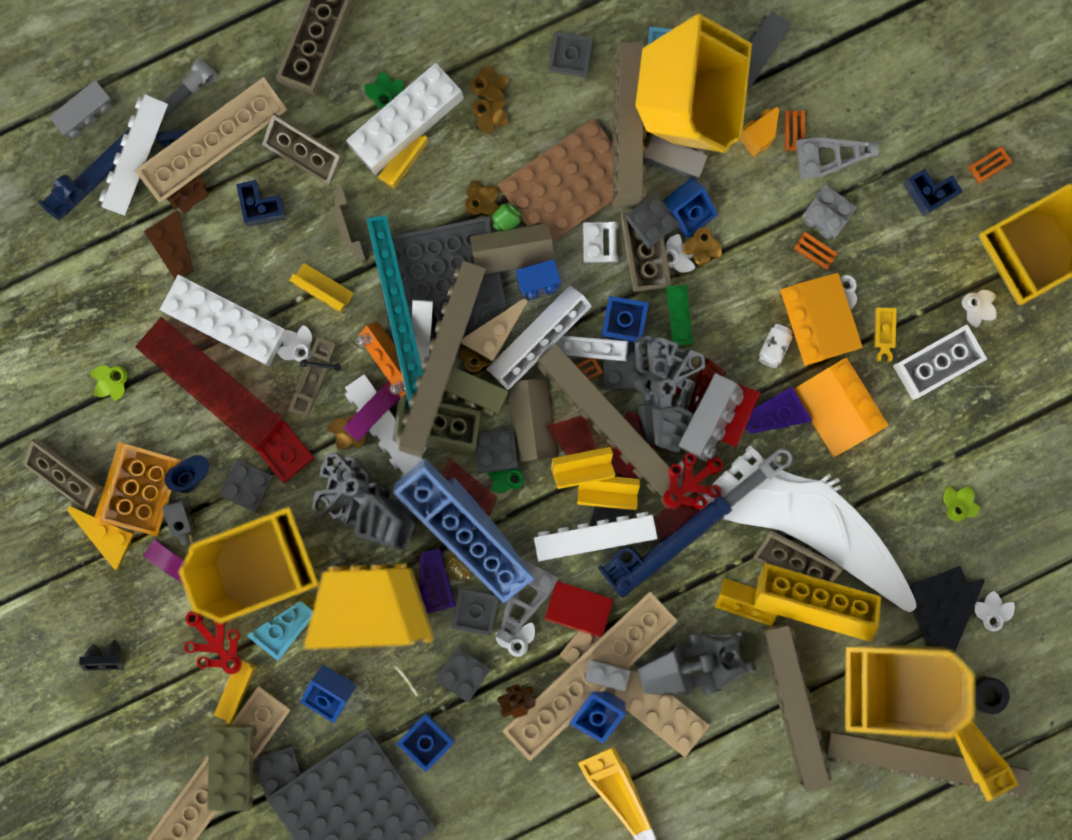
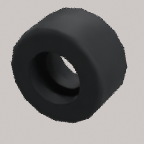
[974,676,1010,714]

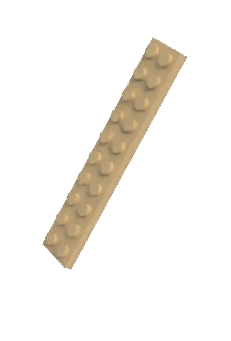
[502,591,678,761]
[146,686,292,840]

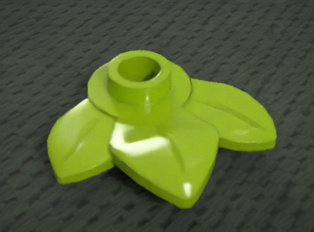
[90,365,128,401]
[943,486,981,522]

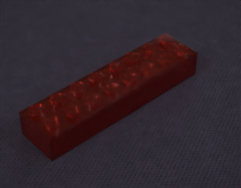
[135,317,286,452]

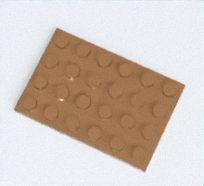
[498,118,613,243]

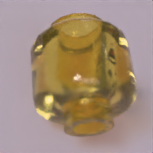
[444,553,474,581]

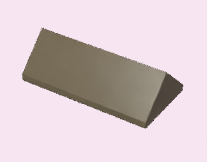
[262,113,345,185]
[621,212,672,293]
[470,223,555,275]
[508,379,557,463]
[23,438,104,512]
[753,530,843,582]

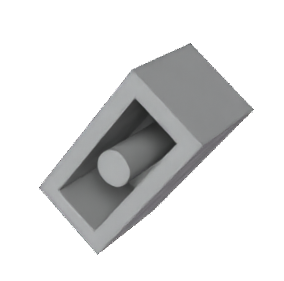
[584,658,630,691]

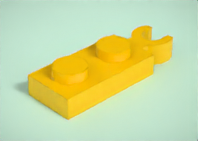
[874,307,897,362]

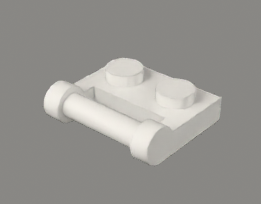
[583,222,619,263]

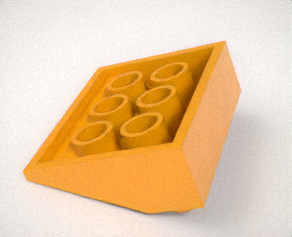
[780,273,863,366]
[794,357,889,458]
[94,441,181,536]

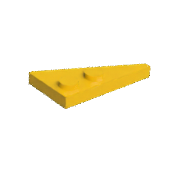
[67,506,135,570]

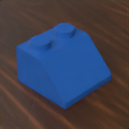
[662,178,718,238]
[300,664,357,723]
[569,691,626,744]

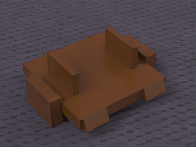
[167,175,209,214]
[497,684,536,719]

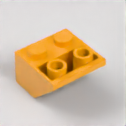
[741,107,779,158]

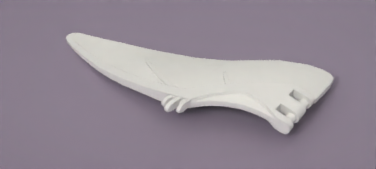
[698,445,916,612]

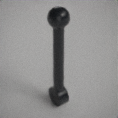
[300,359,341,372]

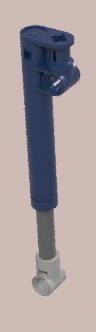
[38,60,218,221]
[598,448,792,598]

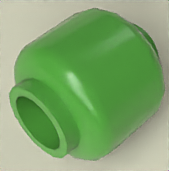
[492,203,521,231]

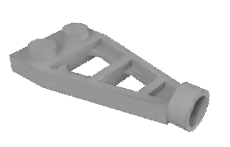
[796,137,879,180]
[496,559,558,644]

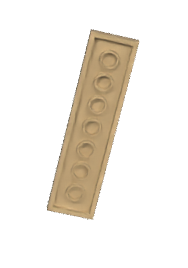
[134,77,287,203]
[559,631,710,757]

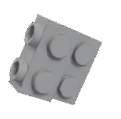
[801,184,857,240]

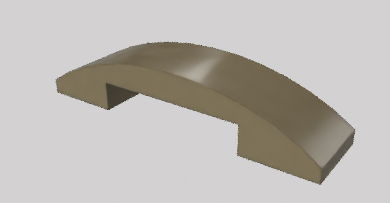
[334,185,367,264]
[288,337,336,418]

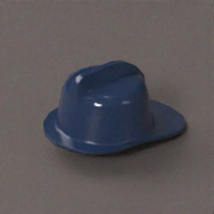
[164,455,209,493]

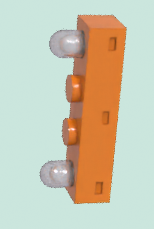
[356,321,407,397]

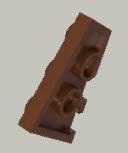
[144,210,194,279]

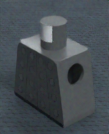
[162,496,196,545]

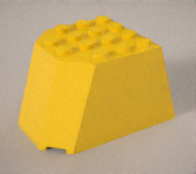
[636,14,752,152]
[978,184,1072,305]
[179,507,319,623]
[305,564,434,649]
[846,644,974,738]

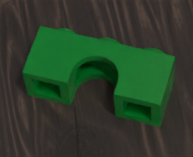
[665,285,693,348]

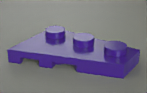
[746,387,812,434]
[419,548,456,614]

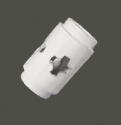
[759,324,793,368]

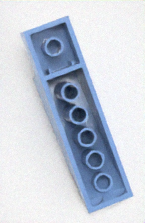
[393,458,534,603]

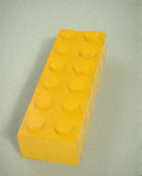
[753,563,881,642]

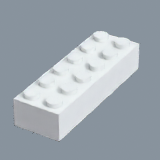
[346,63,464,175]
[159,275,287,367]

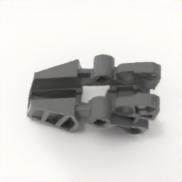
[634,336,705,453]
[312,453,415,550]
[638,631,757,695]

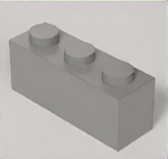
[49,80,114,140]
[643,135,708,181]

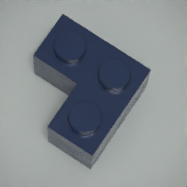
[903,169,963,217]
[236,180,287,227]

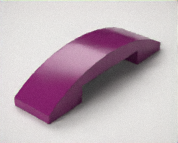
[343,380,400,442]
[143,539,185,584]

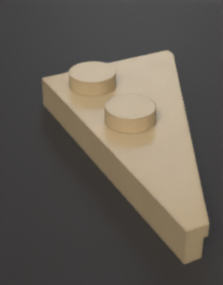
[461,299,528,362]

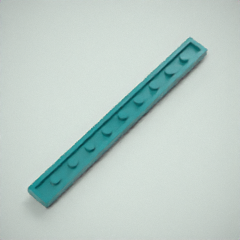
[367,215,423,409]

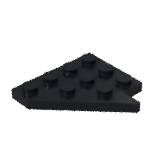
[908,566,985,654]

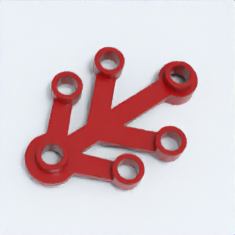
[663,453,723,509]
[184,611,242,674]

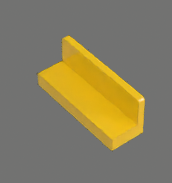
[378,135,429,190]
[289,263,354,313]
[551,447,615,489]
[577,477,640,510]
[715,578,777,626]
[214,660,257,725]

